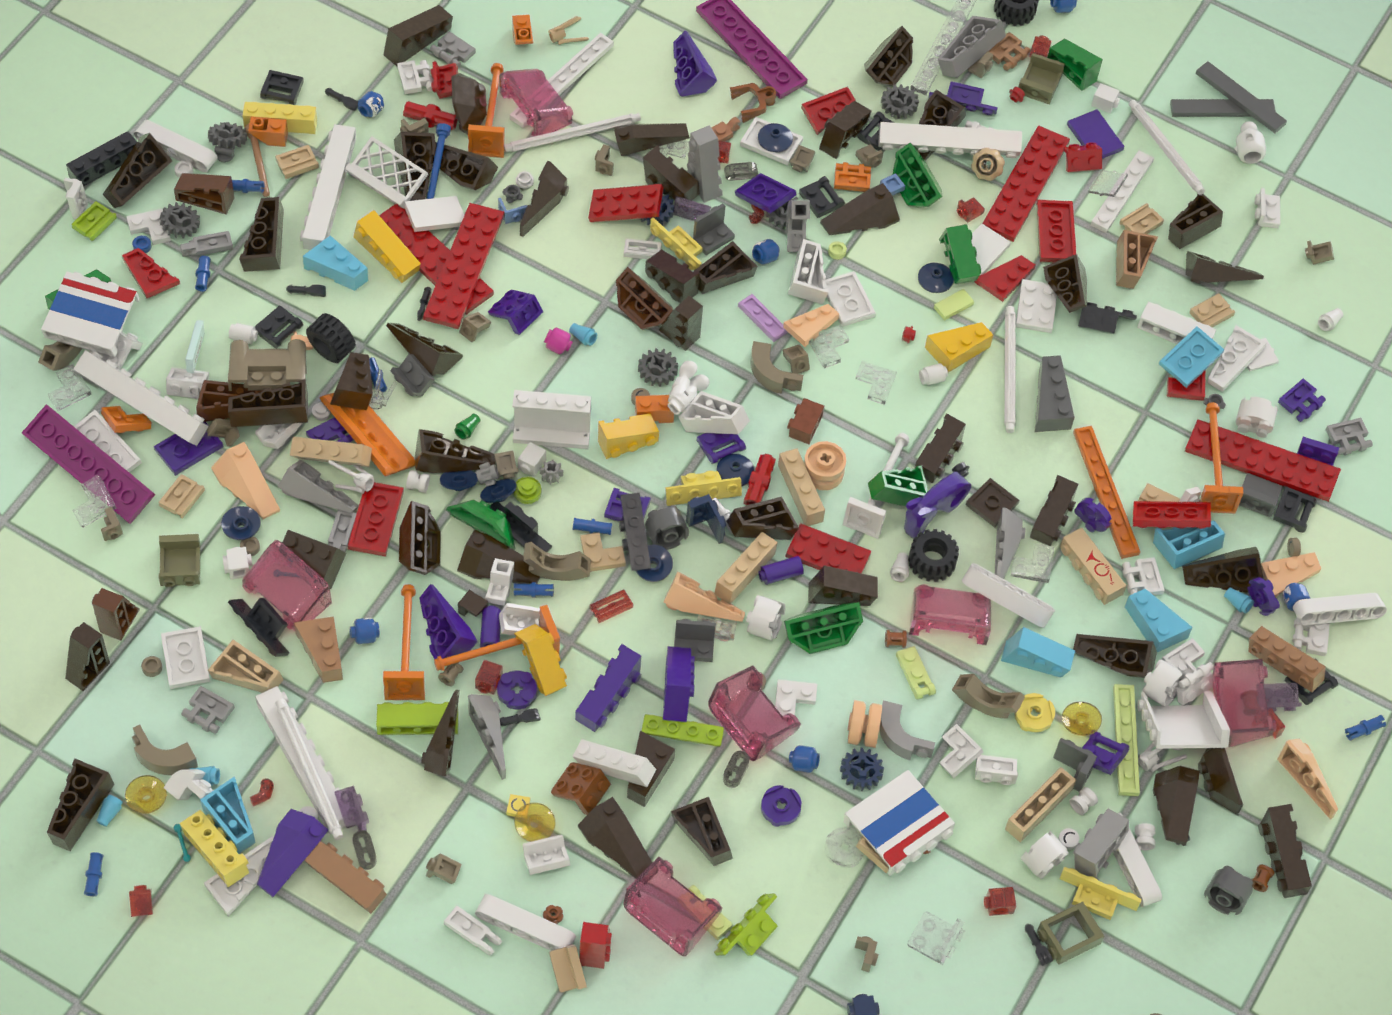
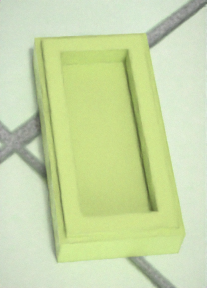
[934,289,974,321]

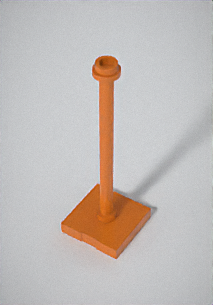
[468,63,505,158]
[1199,402,1243,514]
[383,584,425,700]
[434,605,560,671]

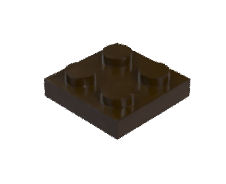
[965,478,1020,528]

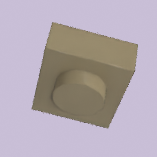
[968,51,994,78]
[400,118,429,133]
[595,144,614,176]
[790,145,816,172]
[1305,240,1334,265]
[206,419,240,447]
[494,451,519,479]
[855,936,879,972]

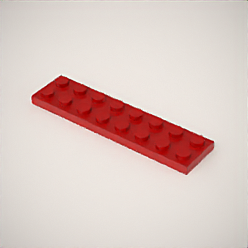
[982,125,1070,242]
[379,203,494,315]
[423,203,504,329]
[1185,419,1341,502]

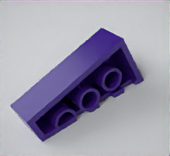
[575,644,642,732]
[663,646,695,722]

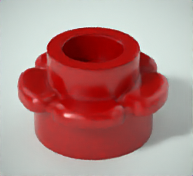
[1009,86,1025,103]
[902,326,916,343]

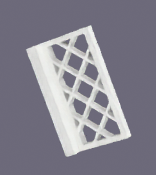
[345,136,428,208]

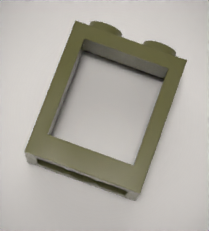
[1037,902,1104,965]

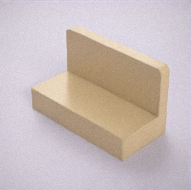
[549,945,587,992]

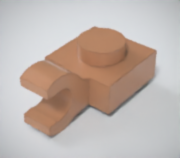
[711,117,740,145]

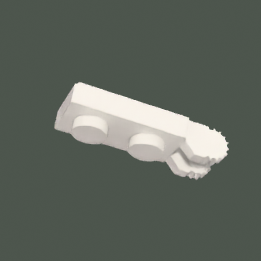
[444,906,502,955]

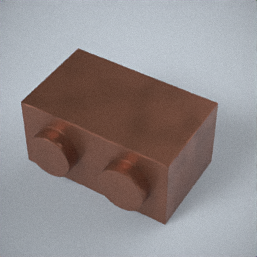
[787,398,825,444]

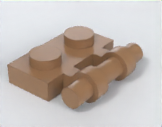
[989,32,1030,71]

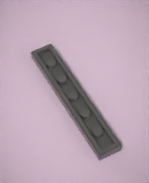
[1196,61,1287,134]
[1170,99,1276,117]

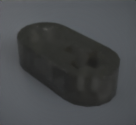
[724,162,758,181]
[723,750,750,788]
[352,830,377,870]

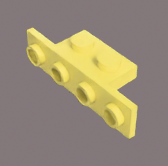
[650,218,703,271]
[665,471,742,506]
[1059,867,1142,920]

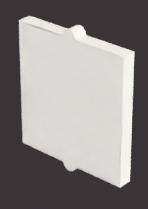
[1247,338,1279,371]

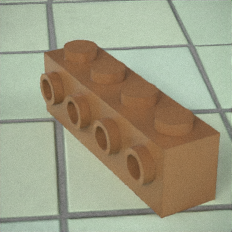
[1248,626,1326,692]
[305,841,387,914]

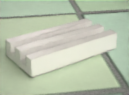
[624,239,662,259]

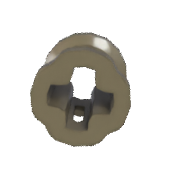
[438,663,464,686]

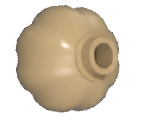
[971,148,1005,181]

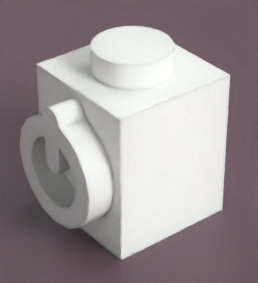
[223,547,252,579]

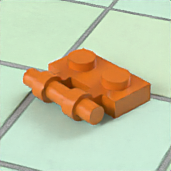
[834,162,871,192]

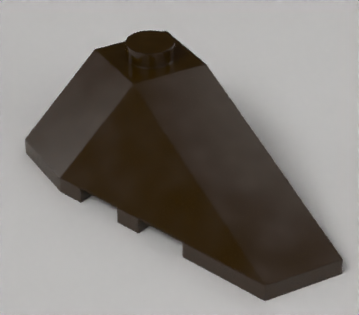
[394,132,436,201]
[433,142,498,190]
[520,161,569,237]
[1186,251,1264,284]
[414,429,496,473]
[457,529,541,584]
[1182,547,1263,593]
[1073,634,1157,678]
[421,690,460,776]
[1153,766,1200,845]
[578,797,656,881]

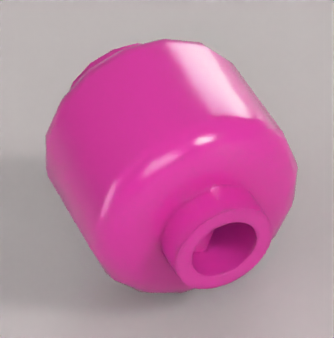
[544,327,572,355]

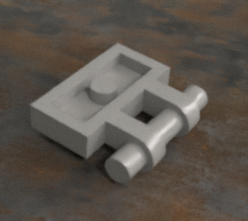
[430,31,476,67]
[1325,418,1373,455]
[181,686,235,734]

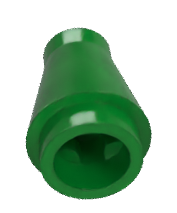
[454,413,481,440]

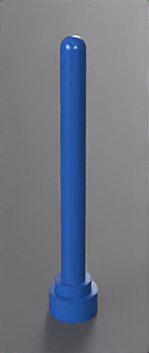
[427,123,451,199]

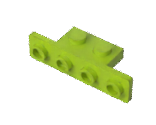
[642,714,724,747]
[714,893,778,956]

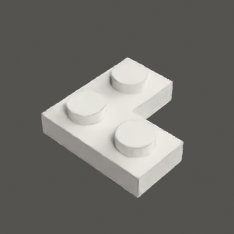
[126,209,171,245]
[1162,638,1205,674]
[774,679,817,720]
[939,724,983,778]

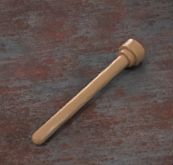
[244,123,270,197]

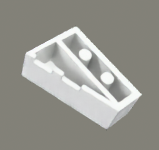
[788,239,828,305]
[679,391,750,434]

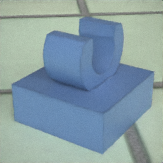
[880,173,905,196]

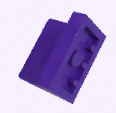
[488,289,543,335]
[1297,437,1339,466]

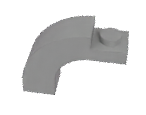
[786,200,810,252]
[879,700,935,760]

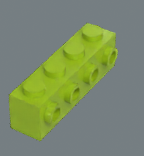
[376,702,459,735]

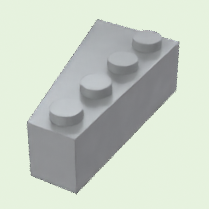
[938,16,1006,78]
[687,125,723,203]

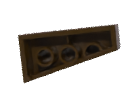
[103,133,172,208]
[228,379,308,427]
[47,758,115,851]
[1259,804,1312,898]

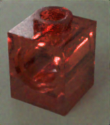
[475,660,503,695]
[984,887,1016,916]

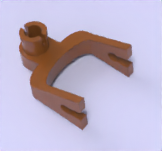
[730,83,776,123]

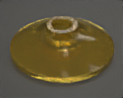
[1062,702,1102,736]
[125,775,167,814]
[514,803,555,842]

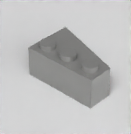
[1073,808,1129,881]

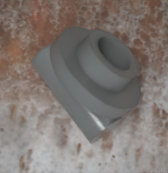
[215,145,234,162]

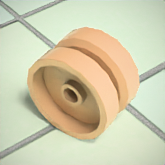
[804,441,846,490]
[847,700,882,748]

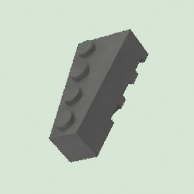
[1035,355,1075,432]

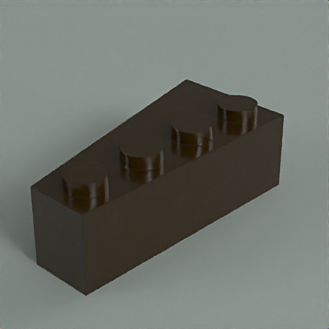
[383,5,453,67]
[239,197,284,272]

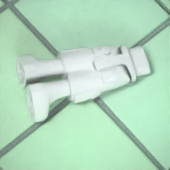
[668,361,710,415]

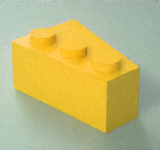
[925,322,993,372]
[598,414,659,459]
[514,624,567,696]

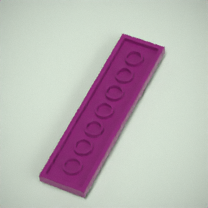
[696,0,808,99]
[22,404,156,524]

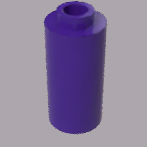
[758,556,804,585]
[480,605,501,648]

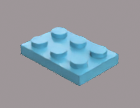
[1159,326,1224,388]

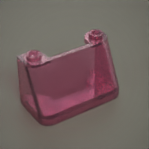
[499,68,573,137]
[242,540,332,631]
[909,584,991,645]
[1213,659,1276,747]
[708,665,801,761]
[623,857,723,956]

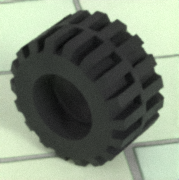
[994,0,1039,26]
[306,313,356,363]
[908,529,959,582]

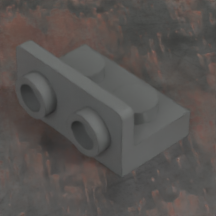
[390,354,435,396]

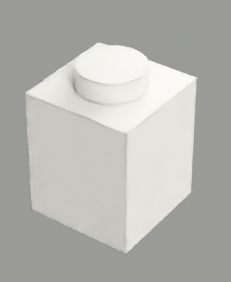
[1091,83,1120,114]
[518,442,546,477]

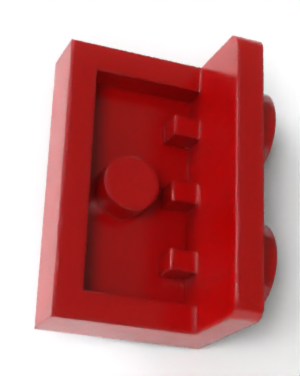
[430,61,458,99]
[1064,142,1102,172]

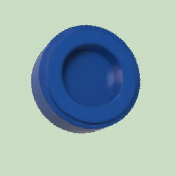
[132,235,152,253]

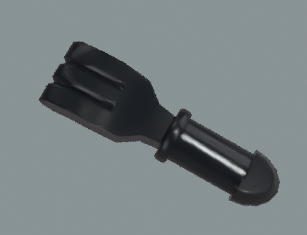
[325,88,358,111]
[286,285,326,297]
[417,287,432,321]
[500,708,541,726]
[1025,923,1053,966]

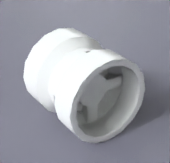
[406,470,430,493]
[1069,787,1098,815]
[1135,823,1155,850]

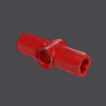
[403,101,458,130]
[743,453,776,506]

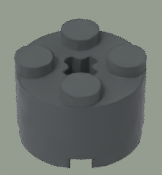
[645,505,689,550]
[1204,866,1253,915]

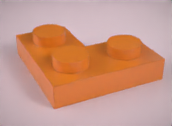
[101,406,152,433]

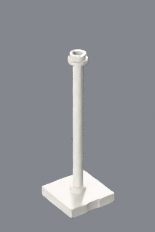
[843,433,909,539]

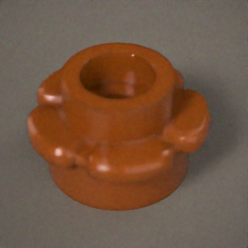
[543,905,563,924]

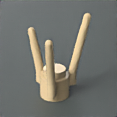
[548,16,589,45]

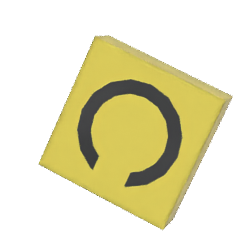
[506,794,530,819]

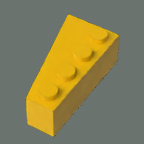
[353,210,421,283]

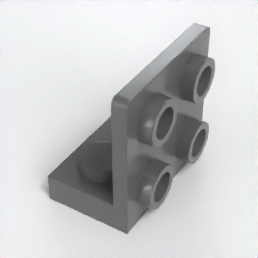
[693,203,735,255]
[1239,473,1283,517]
[674,619,716,662]
[1053,738,1097,792]

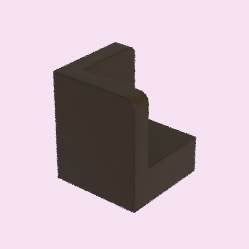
[458,589,489,617]

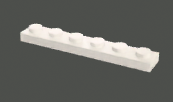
[1090,150,1154,233]

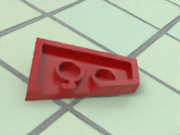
[801,86,856,135]
[122,248,180,299]
[974,255,1036,302]

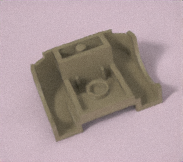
[228,339,307,391]

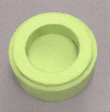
[828,241,847,260]

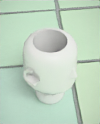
[1234,122,1266,164]

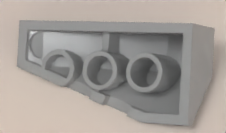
[277,460,359,513]
[995,508,1025,579]
[468,694,506,780]

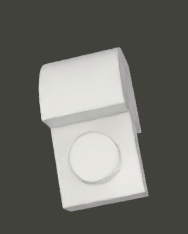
[485,558,514,606]
[164,769,214,800]

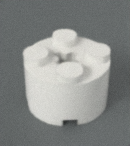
[1236,397,1278,438]
[746,595,786,641]
[1142,659,1186,707]
[1020,831,1069,879]

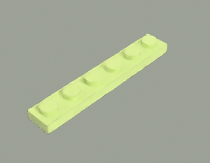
[1113,684,1140,796]

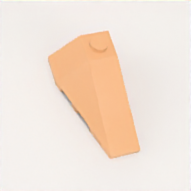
[211,442,280,519]
[664,571,745,622]
[1277,738,1338,820]

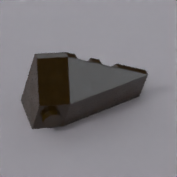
[917,89,966,161]
[614,123,690,156]
[820,183,900,235]
[1043,254,1087,313]
[386,322,463,376]

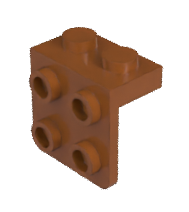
[551,762,611,815]

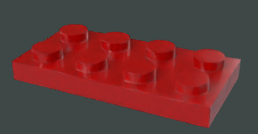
[588,184,663,222]
[1036,200,1076,262]
[348,482,404,557]
[1133,501,1211,529]
[785,523,871,573]

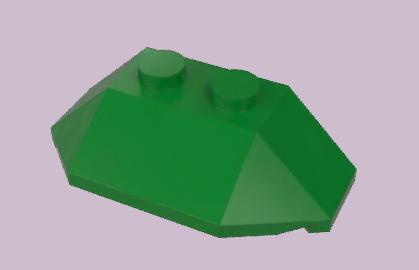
[892,142,943,207]
[446,499,515,550]
[784,602,863,654]

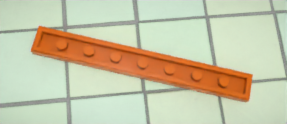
[1073,426,1140,559]

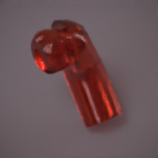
[749,204,765,224]
[249,778,274,806]

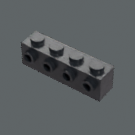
[66,131,137,187]

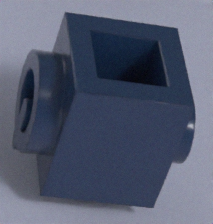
[847,994,880,1015]

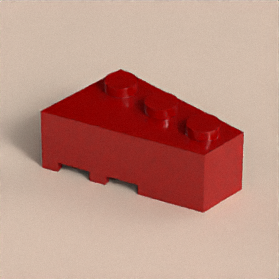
[579,922,612,969]

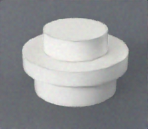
[516,171,534,189]
[312,402,331,421]

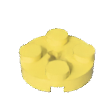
[1015,693,1055,732]

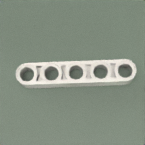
[134,120,218,172]
[962,563,1055,628]
[1293,593,1387,625]
[1113,812,1162,907]
[475,894,576,951]

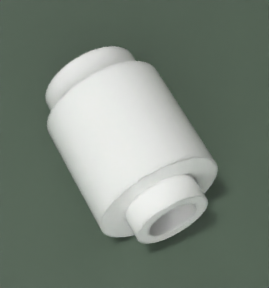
[229,323,258,345]
[919,363,948,385]

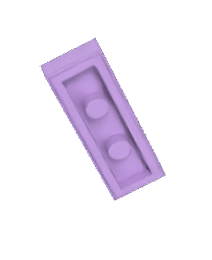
[738,294,788,342]

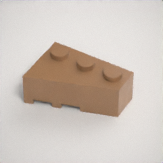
[1116,230,1158,289]
[294,616,343,683]

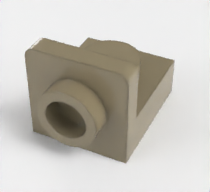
[855,144,883,168]
[459,312,491,342]
[783,344,810,374]
[101,506,123,541]
[426,853,462,884]

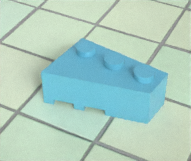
[303,236,369,291]
[1153,521,1225,569]
[1125,589,1193,652]
[1001,627,1075,677]
[200,776,255,854]

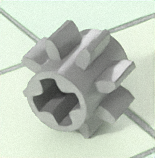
[540,460,563,485]
[476,462,499,487]

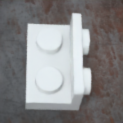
[64,178,88,220]
[1255,188,1280,228]
[166,367,209,399]

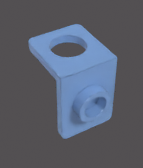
[498,198,527,224]

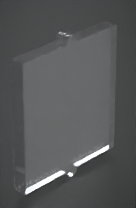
[1088,170,1128,197]

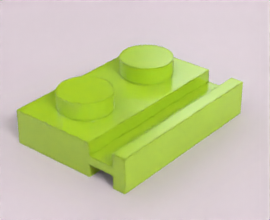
[71,201,117,241]

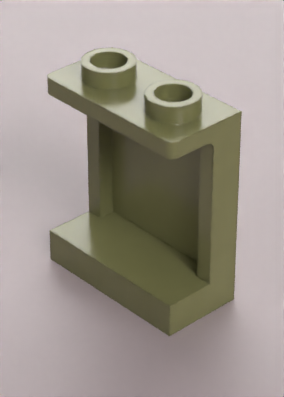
[1018,53,1065,105]
[159,534,201,587]

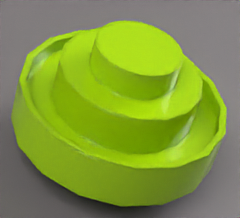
[513,476,542,504]

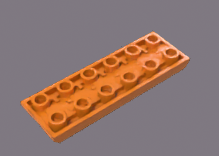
[319,393,415,476]

